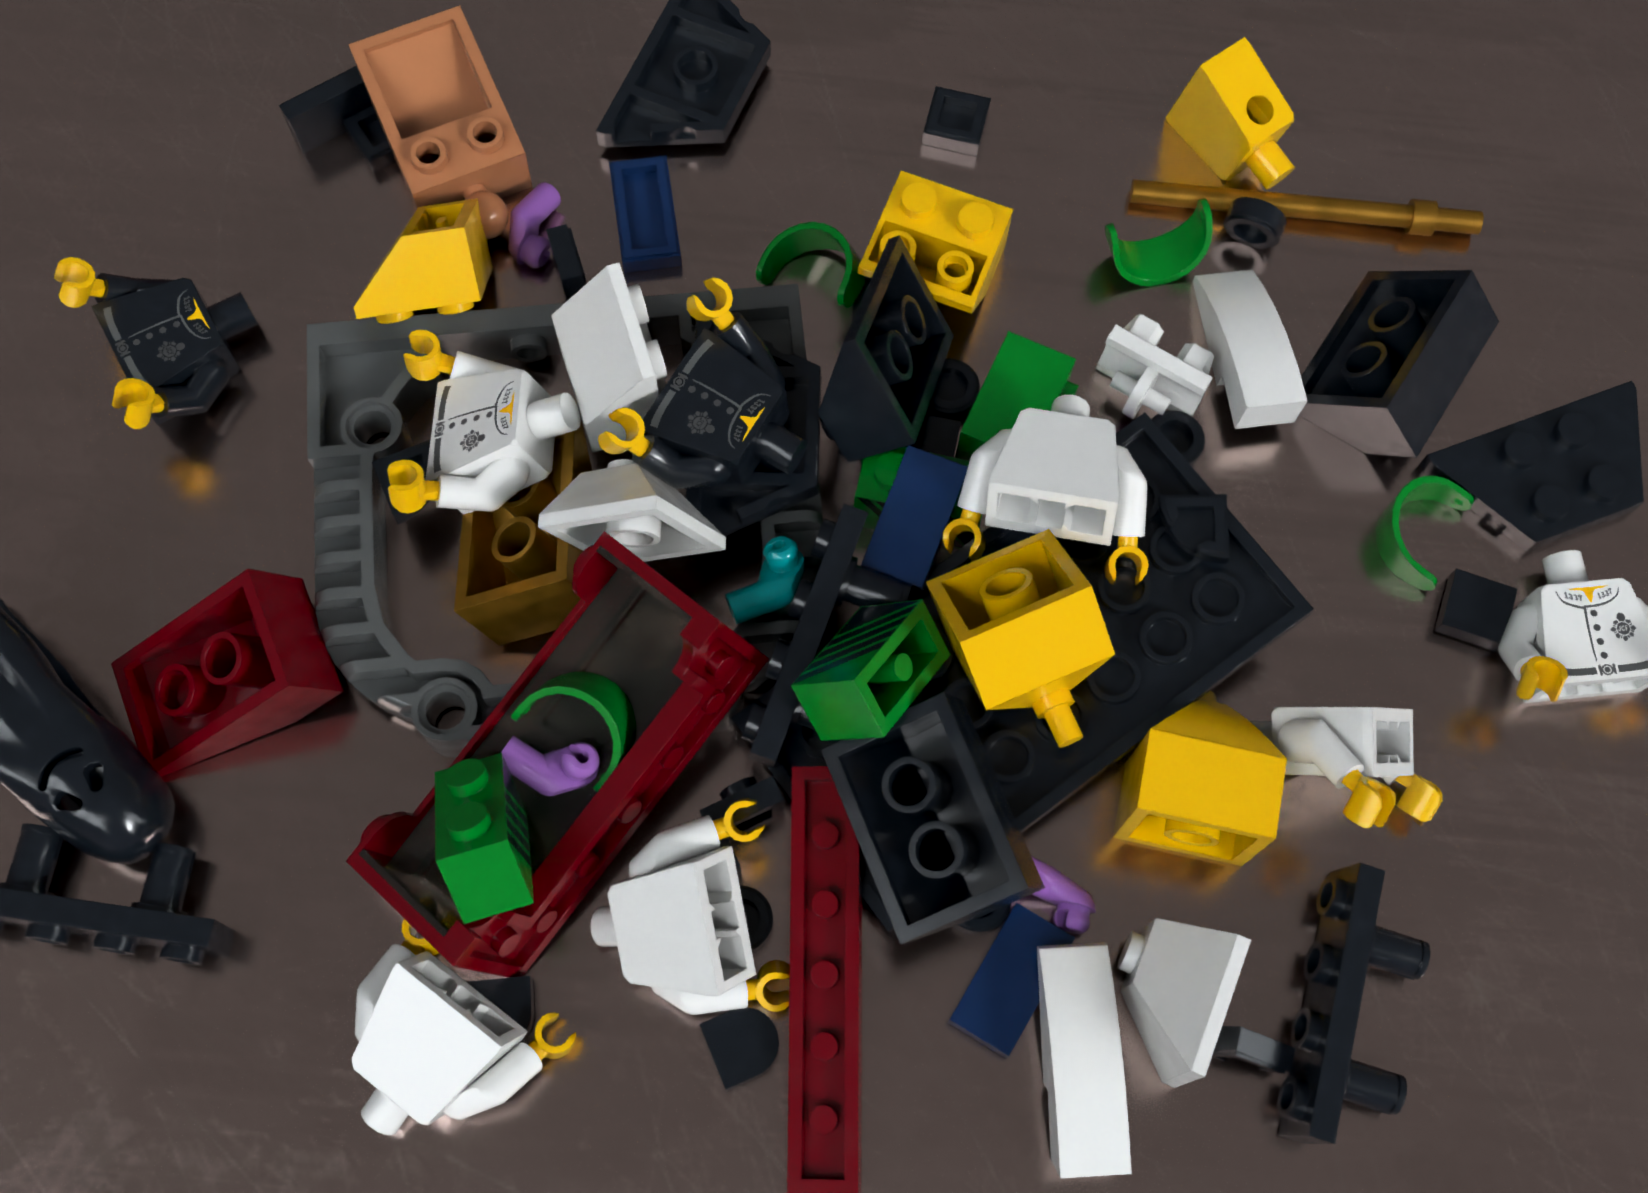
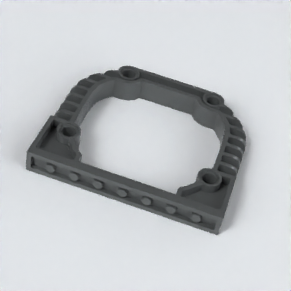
[307,284,823,758]

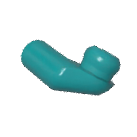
[725,536,805,625]

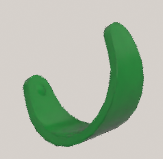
[1105,198,1213,287]
[756,222,866,308]
[1376,476,1474,591]
[510,672,636,792]

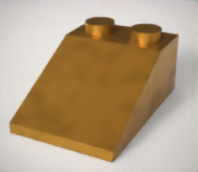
[454,421,592,646]

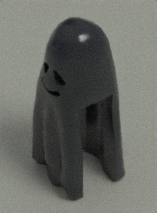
[0,598,175,864]

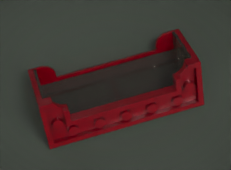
[346,531,769,978]

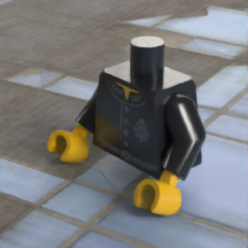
[54,257,258,429]
[598,277,808,489]

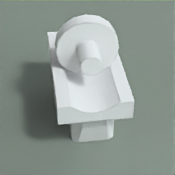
[1095,314,1214,419]

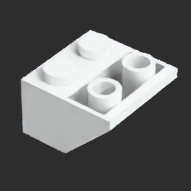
[551,263,667,453]

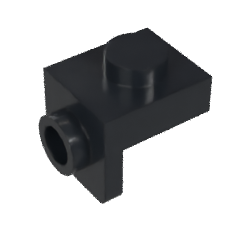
[699,776,785,878]

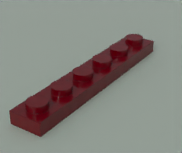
[787,766,862,1193]

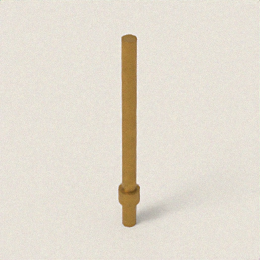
[1130,179,1484,236]

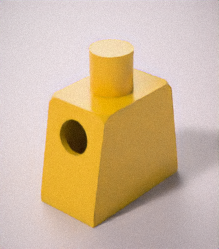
[1165,37,1295,190]

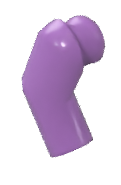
[508,182,561,268]
[501,735,600,796]
[1031,856,1096,934]

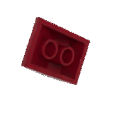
[111,568,343,777]

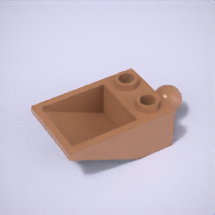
[348,6,532,239]

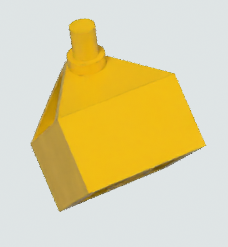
[926,529,1115,748]
[1113,690,1287,866]

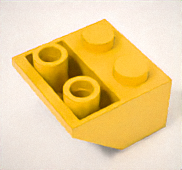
[858,170,1013,314]
[354,198,493,324]

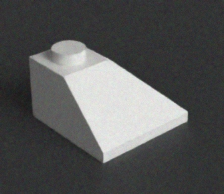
[538,459,726,562]
[1117,918,1251,1088]

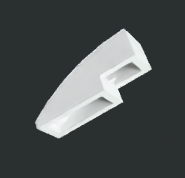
[1193,269,1308,429]
[1037,942,1132,1178]

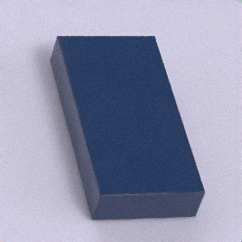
[609,155,682,273]
[861,445,968,591]
[948,902,1075,1059]

